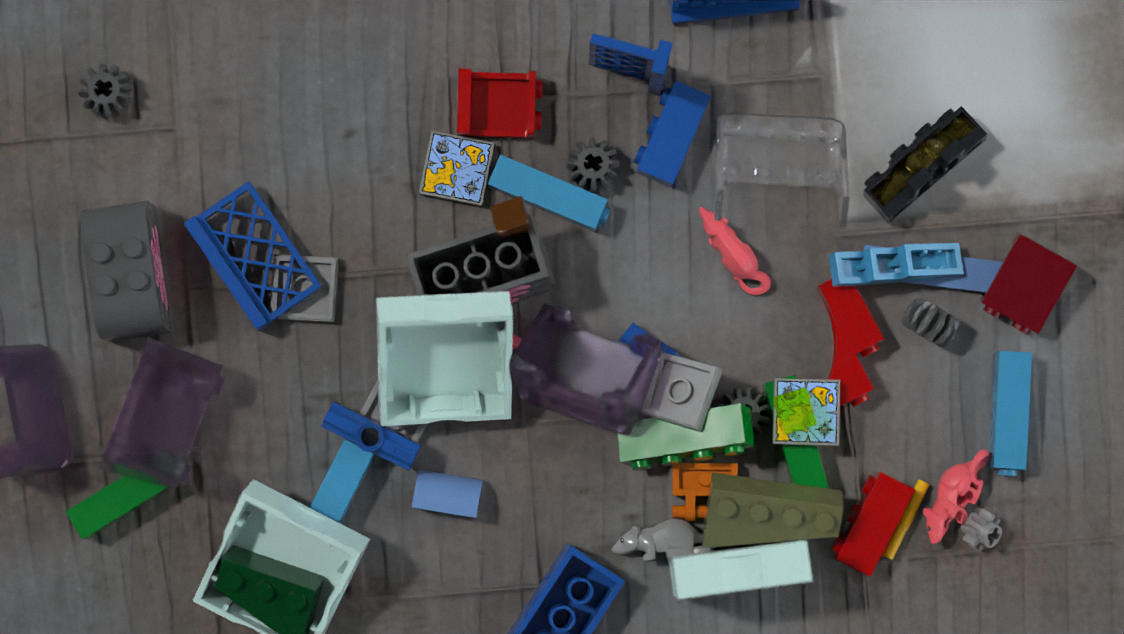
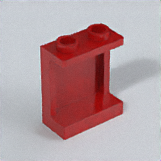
[457,68,542,139]

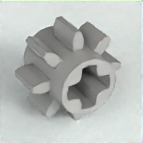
[961,508,1002,552]

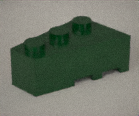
[215,545,325,634]

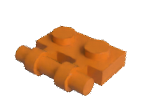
[672,463,738,522]

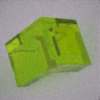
[772,387,817,435]

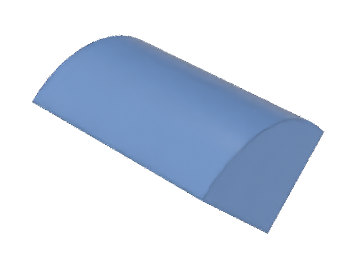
[412,470,483,518]

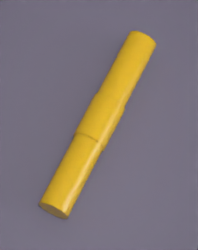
[882,479,930,560]

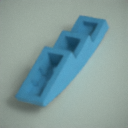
[829,243,964,287]

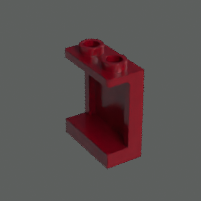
[980,232,1077,335]

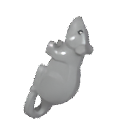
[611,518,720,561]

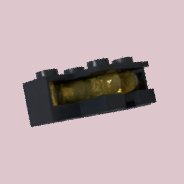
[863,106,987,224]

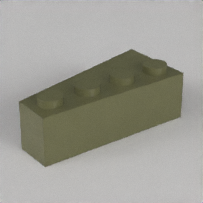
[702,472,844,548]

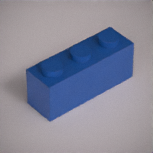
[633,81,711,188]

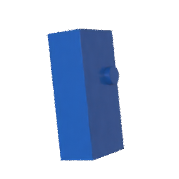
[508,543,626,634]

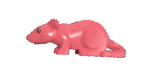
[699,207,771,296]
[923,449,992,544]

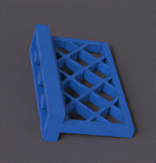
[669,0,800,24]
[589,33,673,95]
[184,181,322,332]

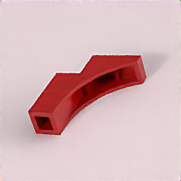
[816,279,884,415]

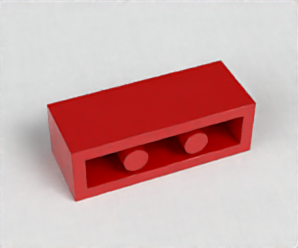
[831,472,915,577]

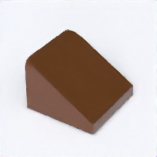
[491,196,532,238]

